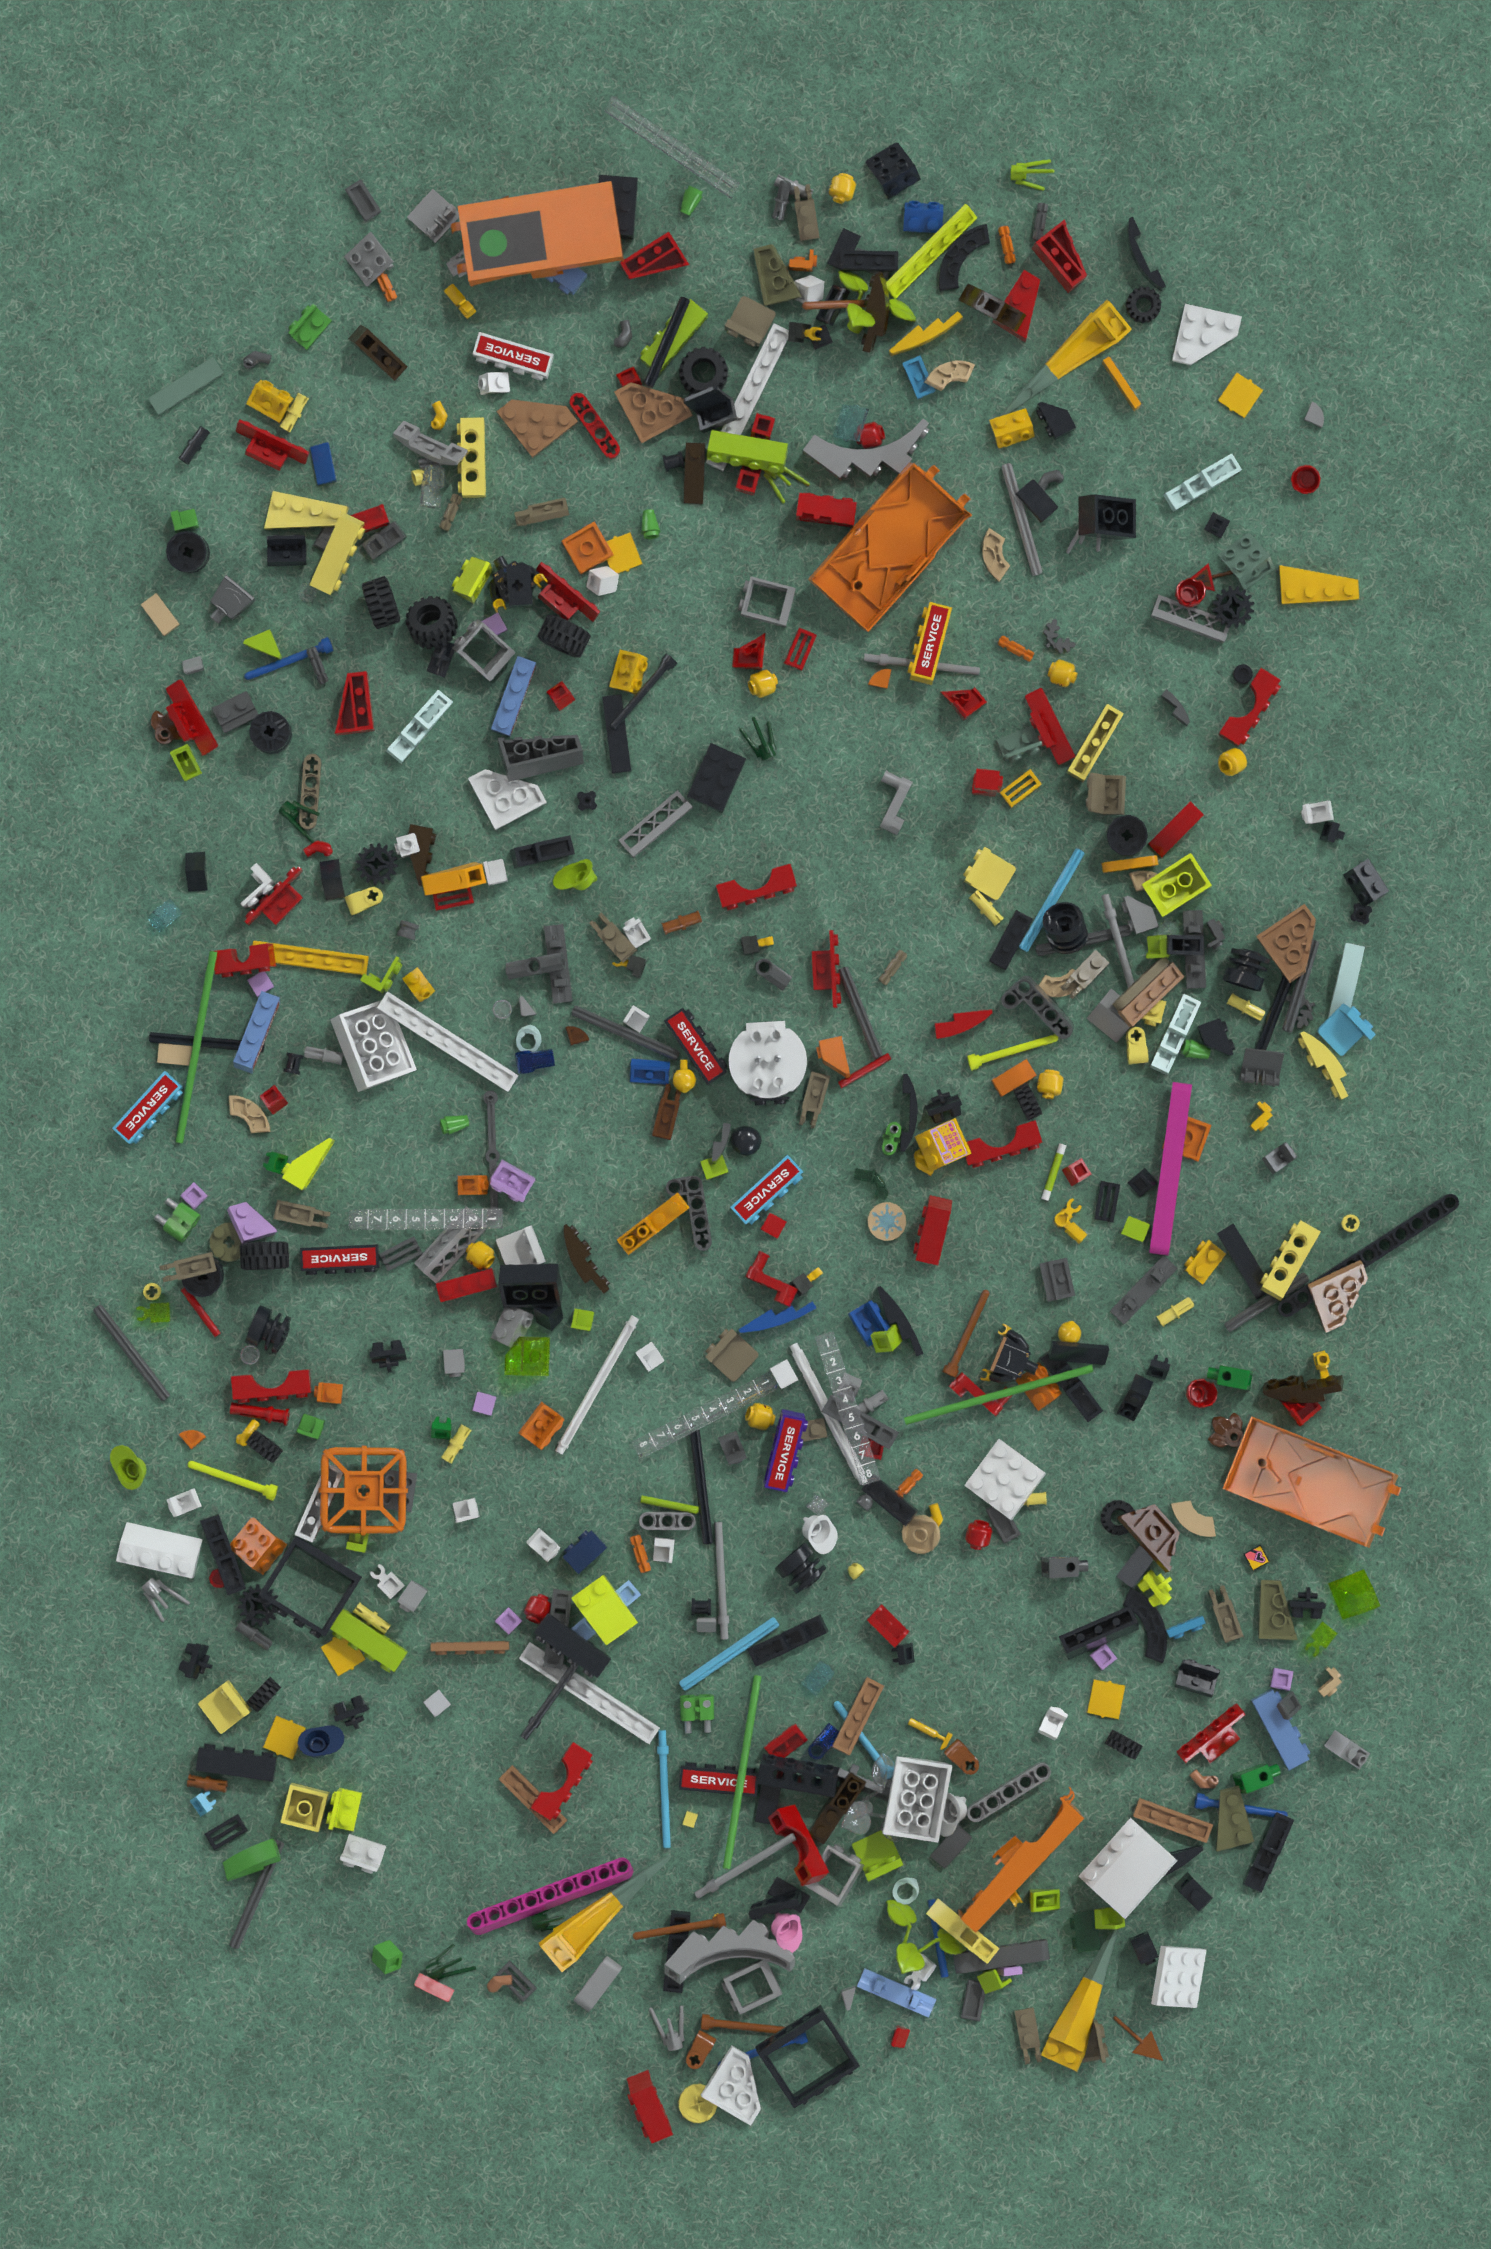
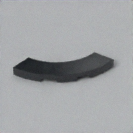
[939,224,990,292]
[1123,1587,1167,1663]

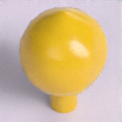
[673,1059,696,1093]
[1058,1321,1081,1343]

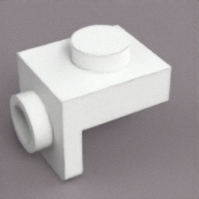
[478,372,510,395]
[1301,801,1334,824]
[394,833,420,858]
[622,917,651,948]
[167,1488,201,1517]
[526,1528,560,1562]
[1038,1706,1068,1741]

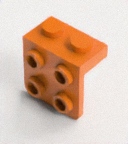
[230,1518,287,1575]

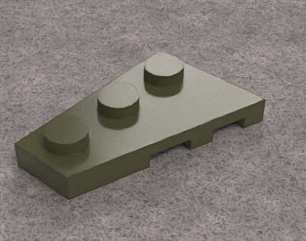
[753,244,802,306]
[1258,1580,1298,1640]
[1216,1785,1254,1852]

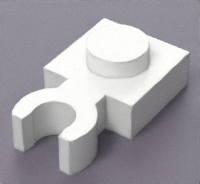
[370,1564,405,1599]
[904,1954,937,1991]

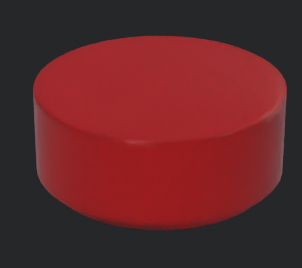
[209,1569,224,1588]

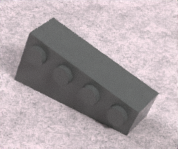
[498,735,584,782]

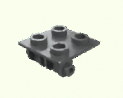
[1239,1048,1284,1087]
[380,1469,417,1512]

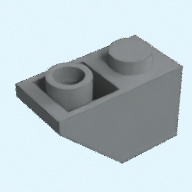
[1121,896,1158,935]
[397,1580,428,1613]
[1324,1730,1370,1770]

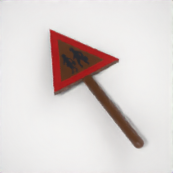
[1191,563,1233,591]

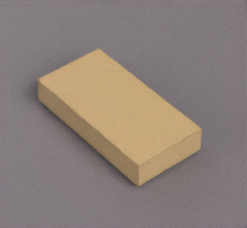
[141,593,180,636]
[157,1043,192,1066]

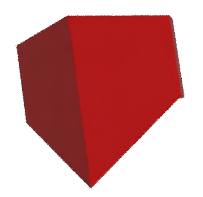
[732,633,766,670]
[940,687,987,721]
[1279,1400,1322,1426]

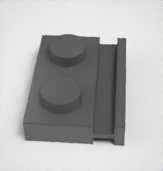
[212,691,259,733]
[1039,1258,1075,1302]

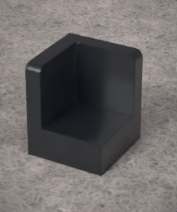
[534,1306,563,1331]

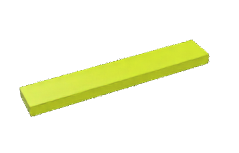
[886,204,977,299]

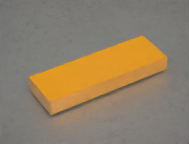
[1102,356,1141,411]

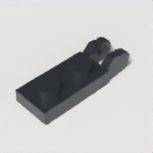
[748,1890,803,1920]

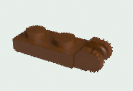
[652,1083,681,1140]

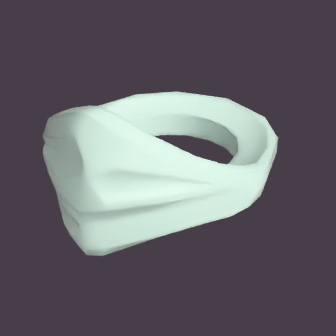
[516,1025,541,1054]
[892,1877,919,1904]

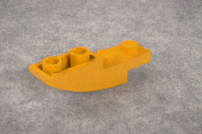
[617,1193,690,1255]

